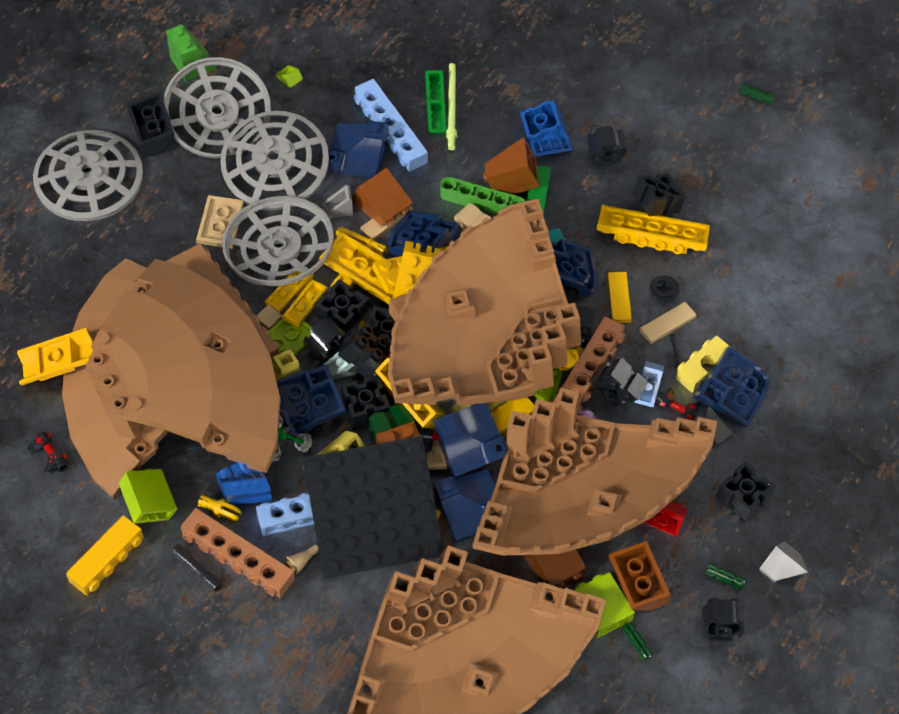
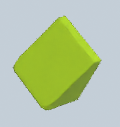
[276,65,302,88]

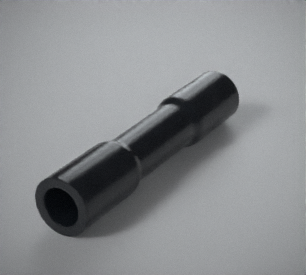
[171,544,223,592]

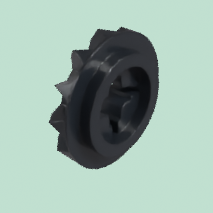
[649,276,679,303]

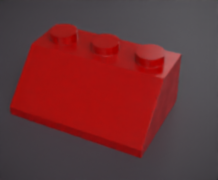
[643,502,689,537]

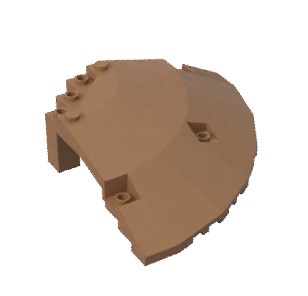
[388,199,581,406]
[62,258,221,499]
[85,259,281,473]
[473,388,718,555]
[347,545,606,714]

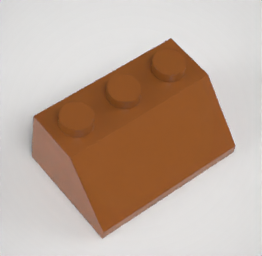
[609,541,670,611]

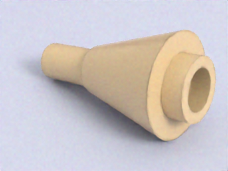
[284,545,319,575]

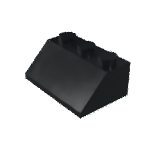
[127,92,175,157]

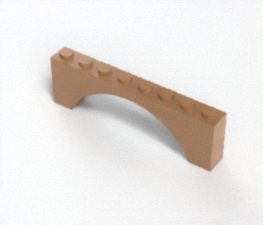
[166,243,280,361]

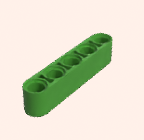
[440,177,526,215]

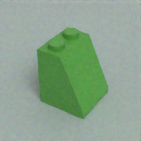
[166,24,217,82]

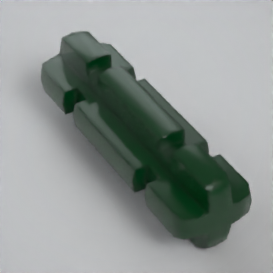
[741,84,775,105]
[705,563,745,589]
[623,622,653,661]

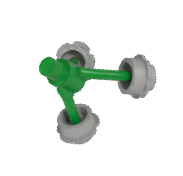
[271,411,313,462]

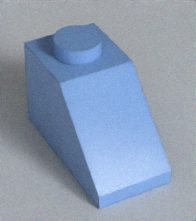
[635,361,665,407]

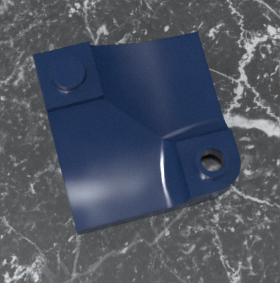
[328,120,389,179]
[387,211,461,257]
[540,239,598,298]
[693,346,769,427]
[276,365,346,435]
[432,403,508,477]
[433,469,496,543]

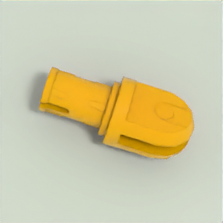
[559,346,584,371]
[198,494,241,522]

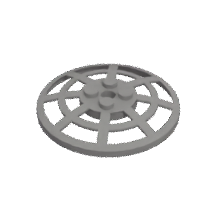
[164,57,271,159]
[220,111,329,210]
[33,130,143,221]
[222,196,334,286]

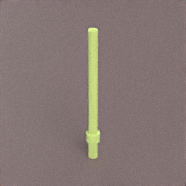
[446,63,457,150]

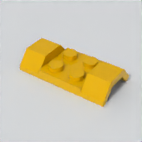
[17,327,94,386]

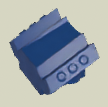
[520,100,573,156]
[216,462,272,505]

